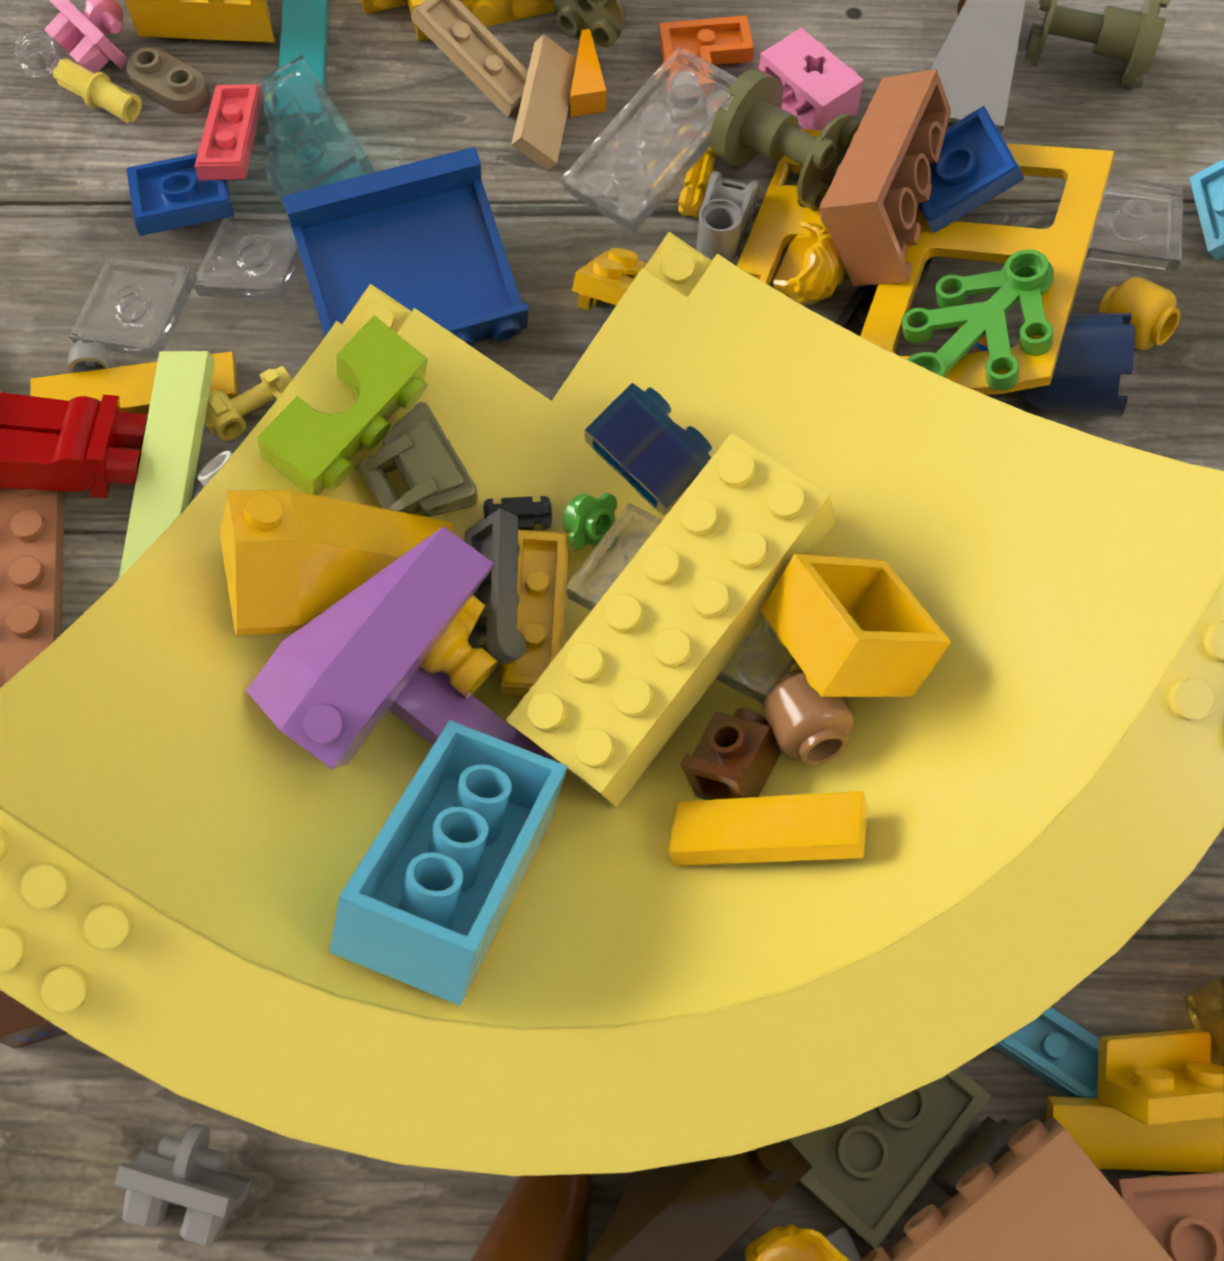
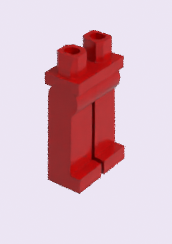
[0,392,148,498]

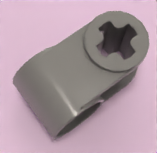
[696,171,760,261]

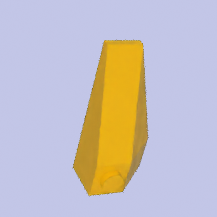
[220,490,455,636]

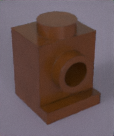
[680,708,781,800]

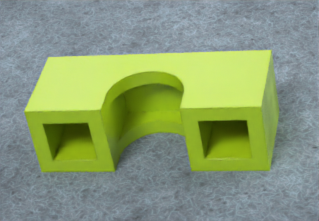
[257,315,428,495]

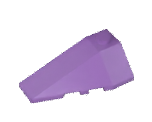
[246,527,495,769]

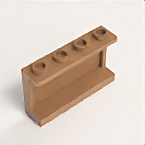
[860,1117,1174,1261]

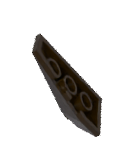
[586,1139,813,1261]

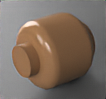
[763,670,854,765]

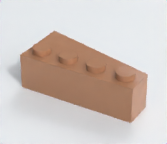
[820,69,951,286]

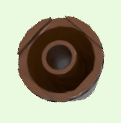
[471,1174,591,1261]

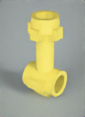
[204,366,292,441]

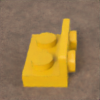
[1097,1028,1224,1126]

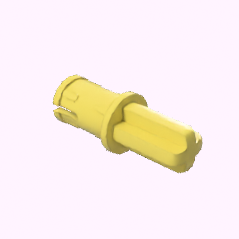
[53,59,142,123]

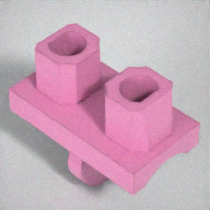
[44,0,129,73]

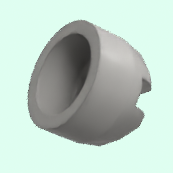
[68,339,110,373]

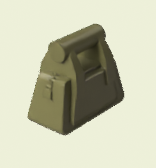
[355,402,478,517]

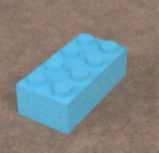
[329,720,568,1006]

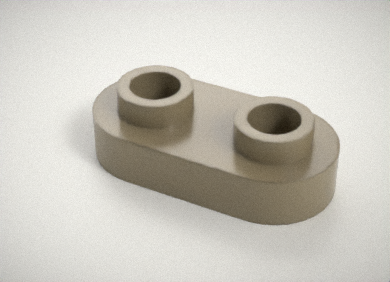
[126,48,209,114]

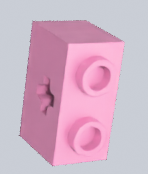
[759,28,864,130]

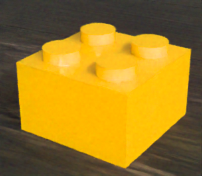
[760,554,951,697]

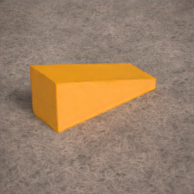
[570,29,607,117]

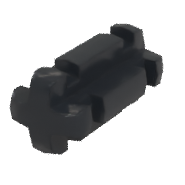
[483,496,552,530]

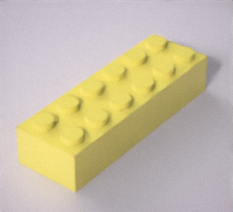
[506,433,835,808]

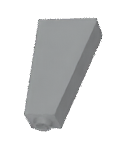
[930,0,1026,134]

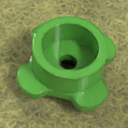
[563,493,617,550]

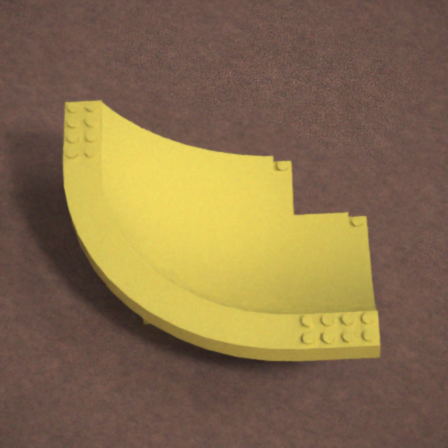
[0,232,1224,1176]

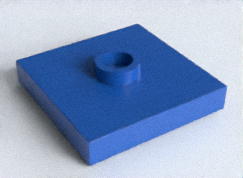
[918,106,1025,233]
[126,153,235,236]

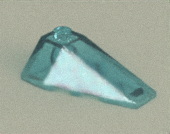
[263,55,375,210]

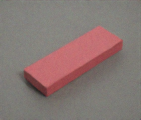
[195,84,264,180]

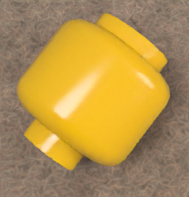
[1099,277,1180,351]

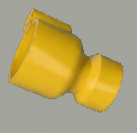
[420,595,498,698]

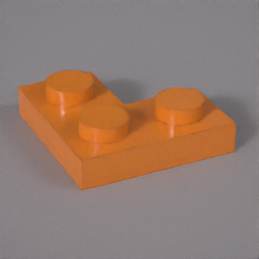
[659,15,754,103]

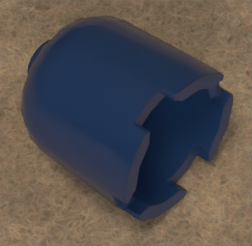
[1010,313,1135,417]

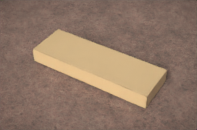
[411,0,528,118]
[511,34,576,170]

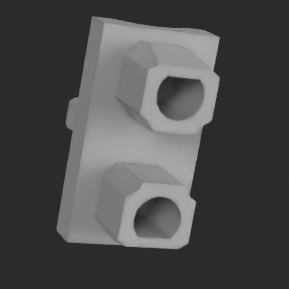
[114,1124,252,1246]

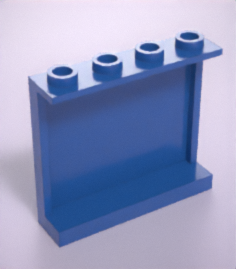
[282,147,529,347]

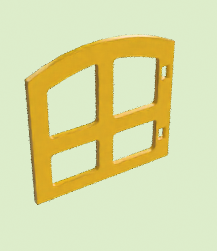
[737,129,1114,395]

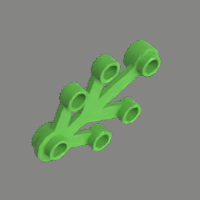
[902,249,1054,391]

